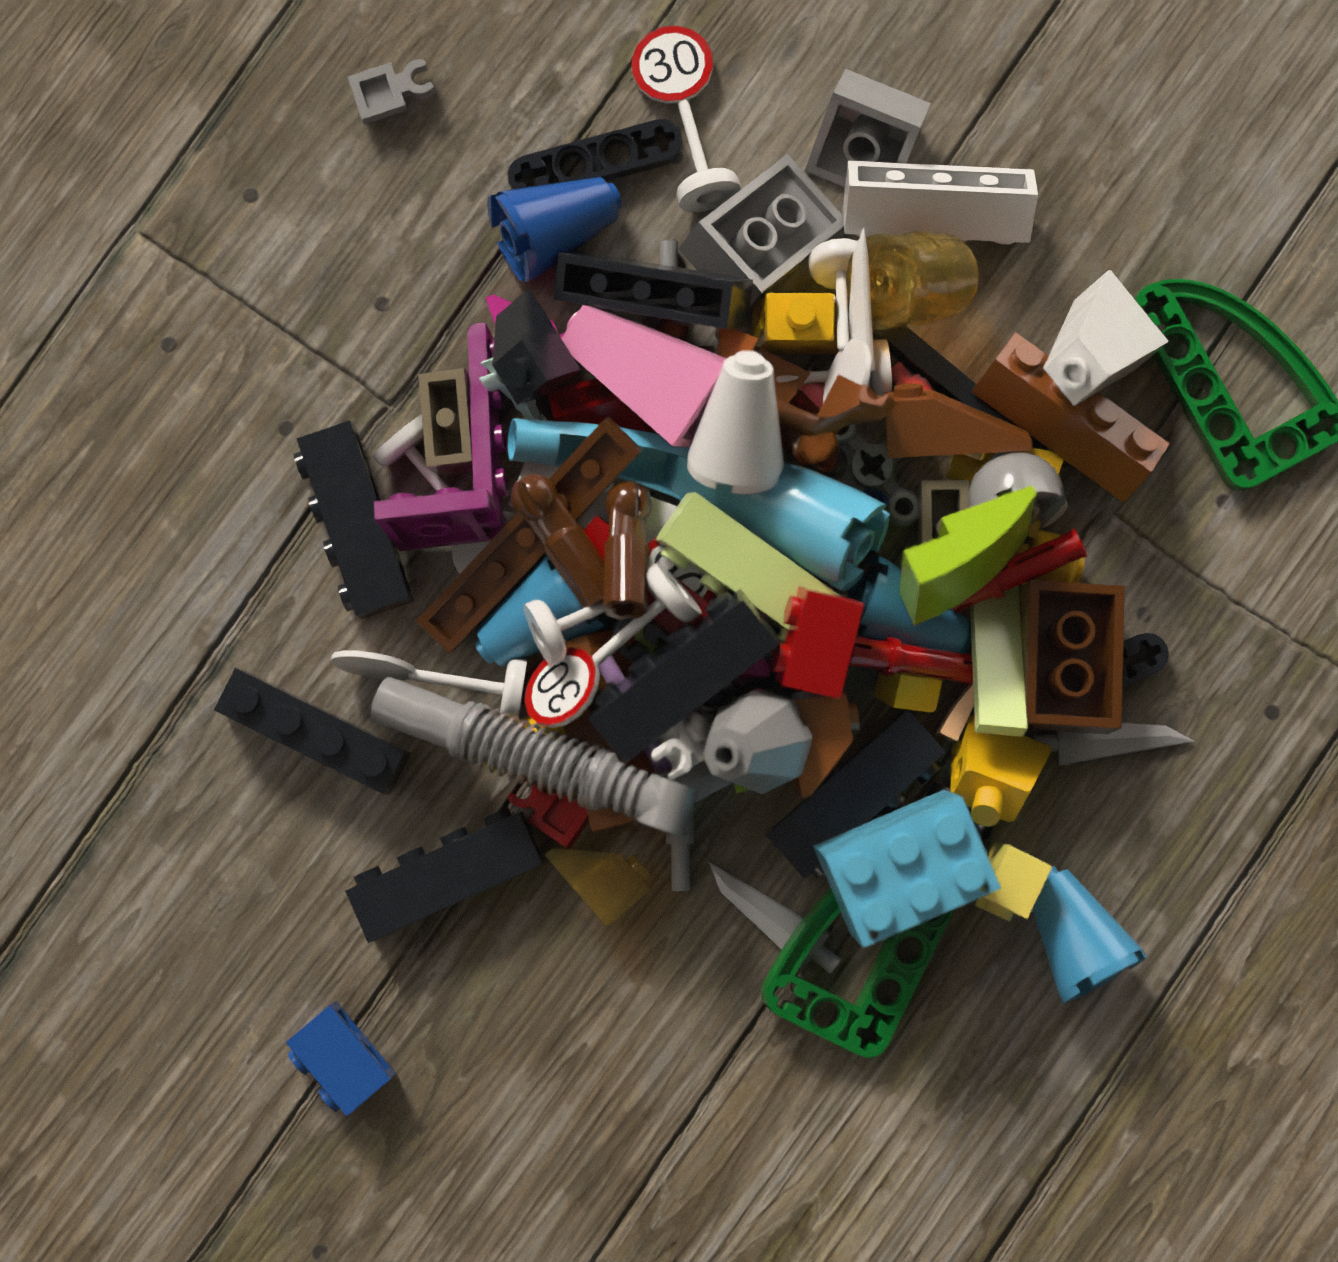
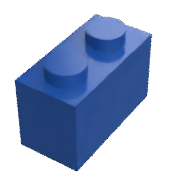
[285,1001,396,1116]

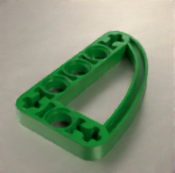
[1134,279,1338,491]
[761,888,955,1058]

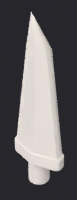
[848,227,875,387]

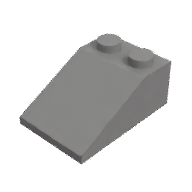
[678,154,844,310]

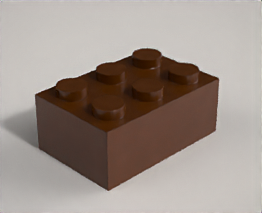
[1019,580,1125,734]

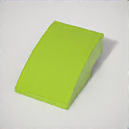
[899,485,1037,626]

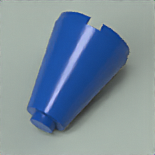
[487,177,622,282]

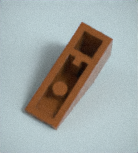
[884,383,1032,458]

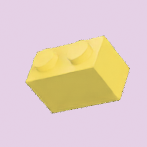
[975,841,1052,922]

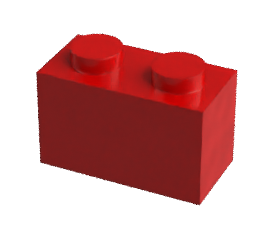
[772,586,864,699]

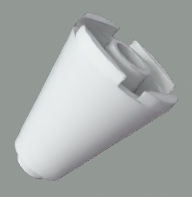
[687,351,784,494]

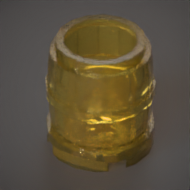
[846,231,979,330]

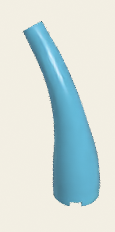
[508,418,890,591]

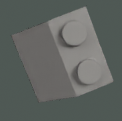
[804,69,931,187]

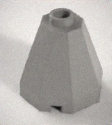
[703,688,813,794]

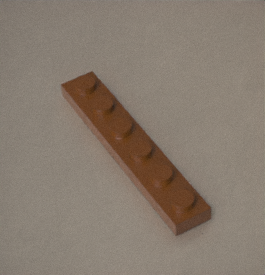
[416,417,643,654]

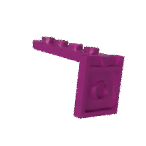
[374,322,509,551]

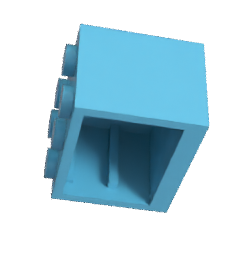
[813,790,1001,948]

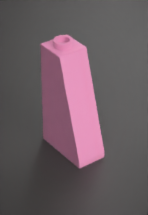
[561,305,726,448]

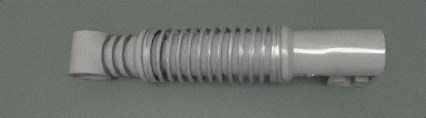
[371,677,699,837]

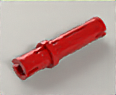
[952,528,1088,614]
[849,637,973,685]

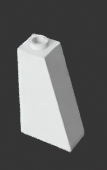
[1043,270,1169,406]

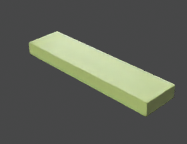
[970,586,1027,737]

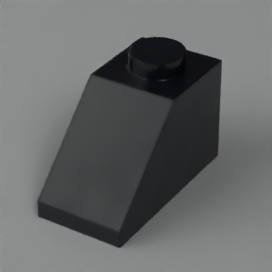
[492,289,580,405]

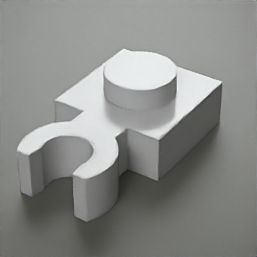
[347,59,435,125]

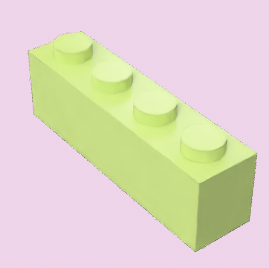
[655,492,840,643]

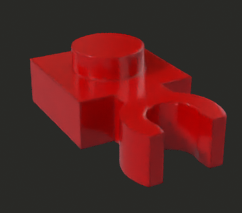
[507,777,589,849]

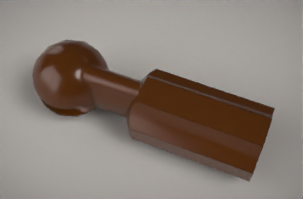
[511,474,605,608]
[603,480,652,620]

